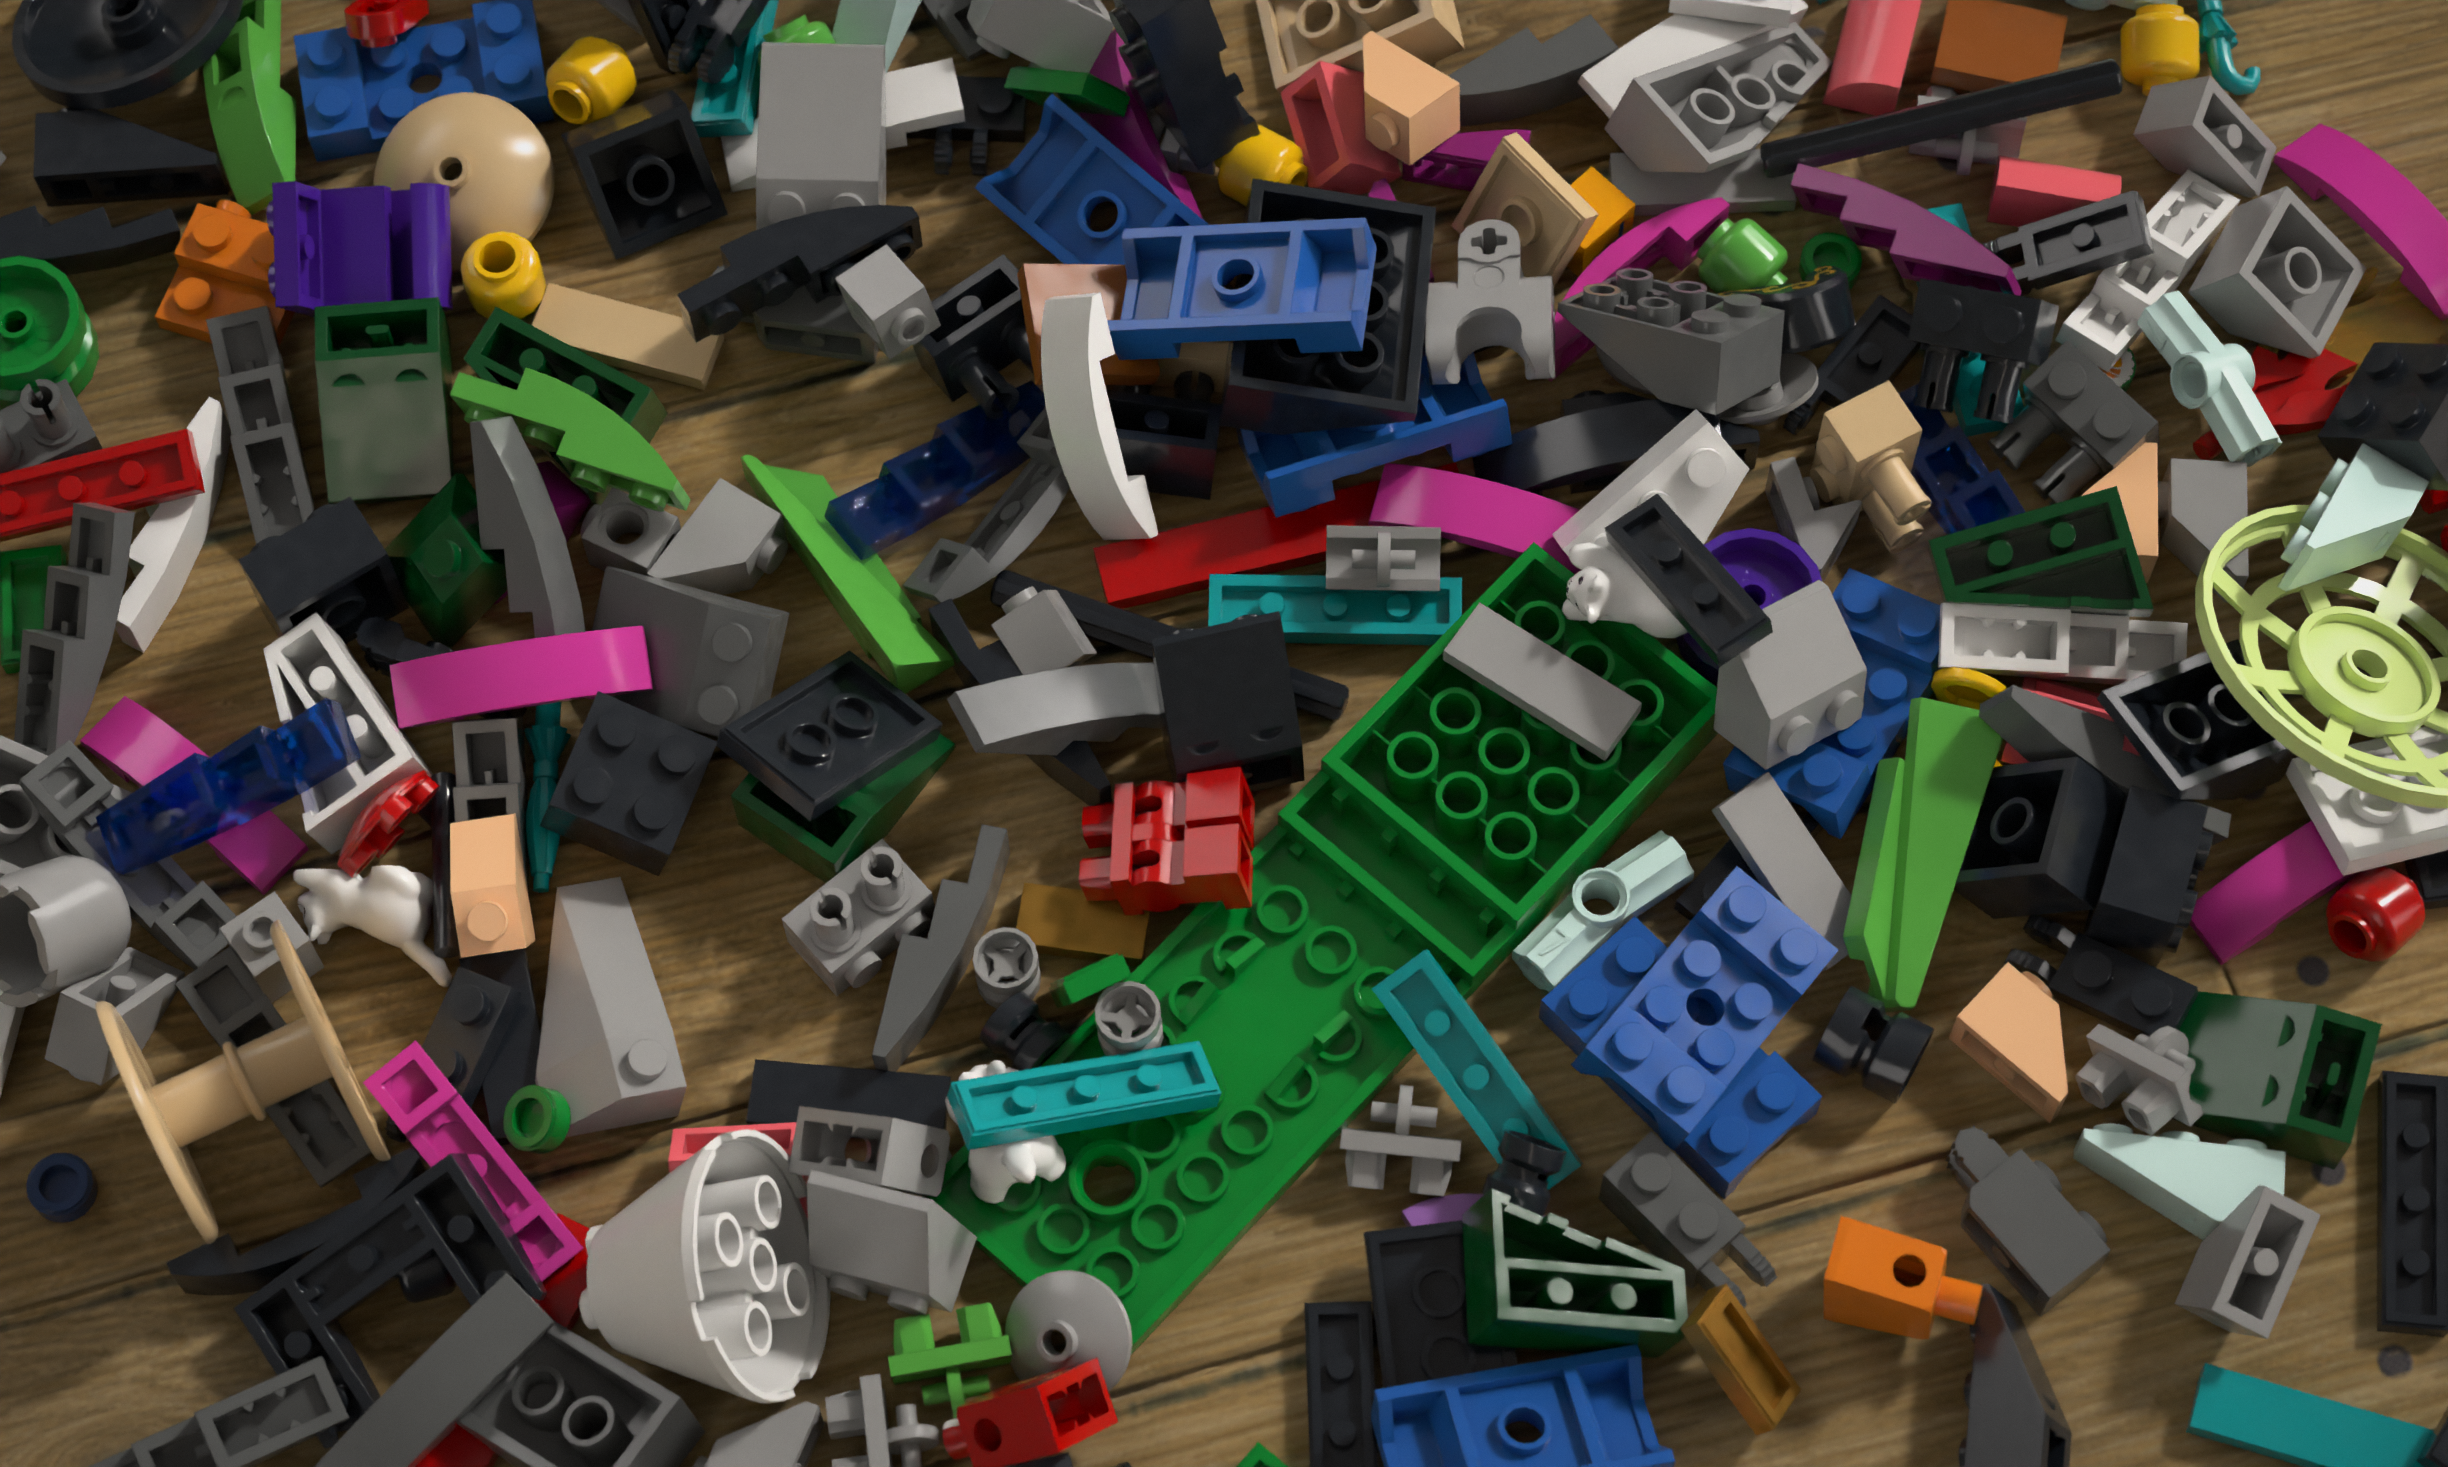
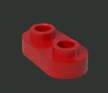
[344,0,429,48]

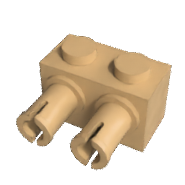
[1810,380,1932,553]

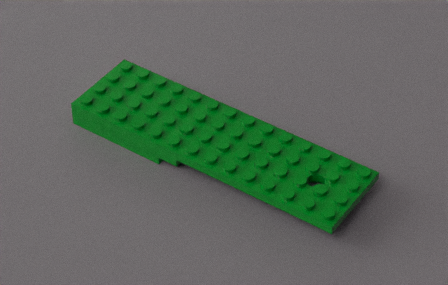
[922,542,1718,1355]

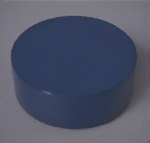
[26,1153,98,1223]

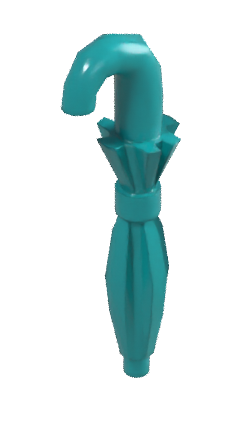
[2196,0,2261,96]
[524,702,571,893]

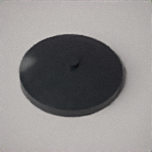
[12,0,244,109]

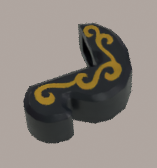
[1715,266,1856,354]

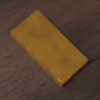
[1016,882,1152,967]
[1680,1284,1801,1435]

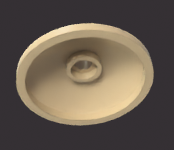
[373,93,555,273]

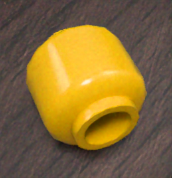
[2121,4,2200,96]
[546,36,636,125]
[1214,124,1308,206]
[460,231,546,319]

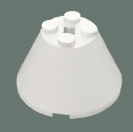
[580,1129,830,1403]

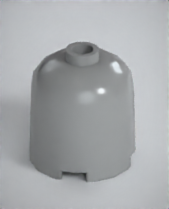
[0,855,132,1008]

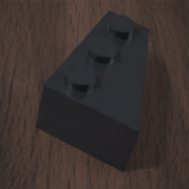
[1109,0,1261,170]

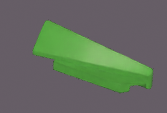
[740,454,954,694]
[1843,697,2003,1012]

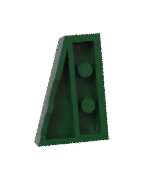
[463,307,668,505]
[1928,486,2154,617]
[1462,1188,1688,1358]

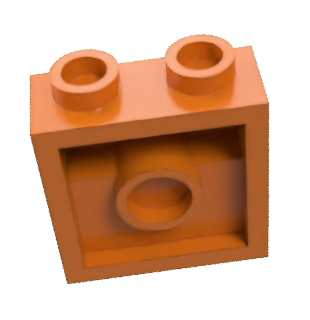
[154,200,295,346]

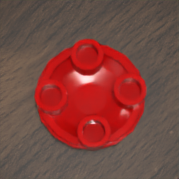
[337,770,440,878]

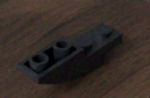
[677,205,923,343]

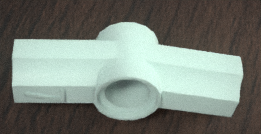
[2137,291,2282,467]
[1512,830,1694,992]

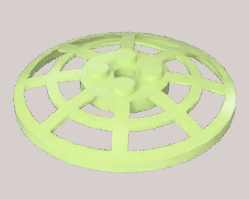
[2195,505,2448,808]

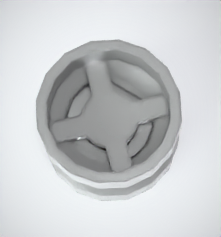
[973,927,1041,1009]
[1095,981,1163,1056]

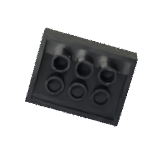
[1219,179,1436,435]

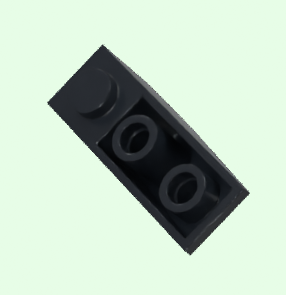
[1959,1284,2072,1467]

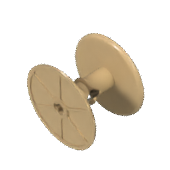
[95,919,391,1245]

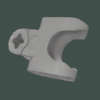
[1425,219,1555,385]

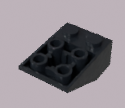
[1151,611,1305,792]

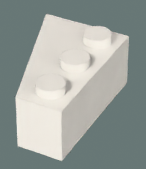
[1552,409,1749,556]
[263,612,433,854]

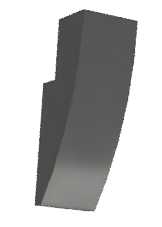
[1448,14,1619,126]
[452,716,529,894]

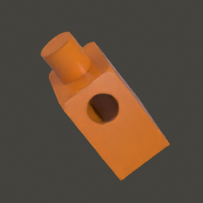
[1823,1216,1983,1340]

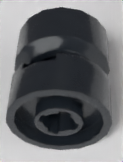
[1812,986,1935,1103]

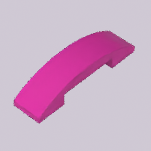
[2273,123,2448,321]
[1548,197,1730,382]
[1368,463,1581,574]
[389,626,653,729]
[80,696,309,895]
[2189,821,2358,965]
[363,1041,583,1282]

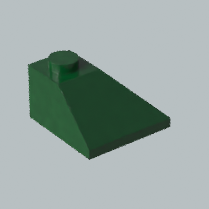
[385,473,508,648]

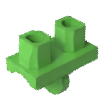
[888,1303,1012,1419]

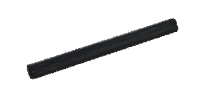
[1760,59,2123,178]
[990,570,1349,721]

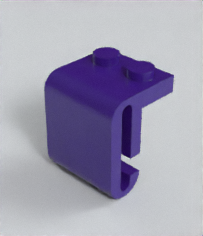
[267,181,453,317]

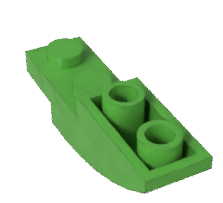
[203,0,296,215]
[450,367,691,512]

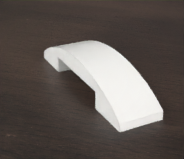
[1041,293,1159,540]

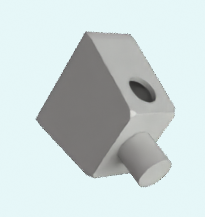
[788,1106,952,1197]

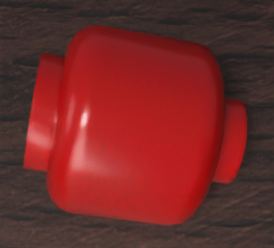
[2326,866,2426,962]

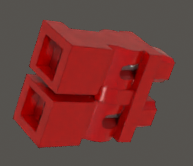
[1079,766,1255,916]

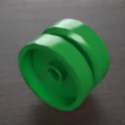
[0,256,99,410]

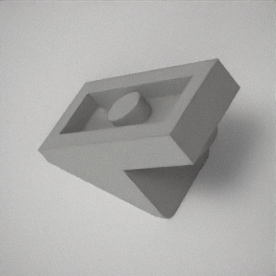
[1765,457,1862,582]

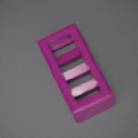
[1402,129,1531,191]

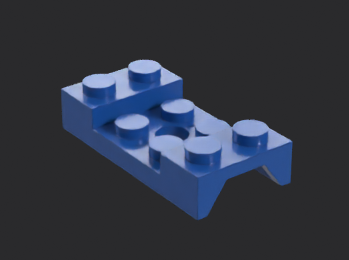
[294,0,555,162]
[975,94,1209,264]
[1107,218,1377,360]
[1236,347,1513,518]
[1723,568,1941,839]
[1571,866,1838,1151]
[1539,916,1822,1199]
[1370,1344,1675,1467]

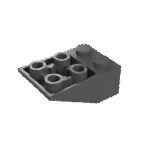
[1558,268,1785,415]

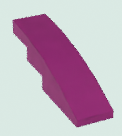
[1791,163,2022,296]

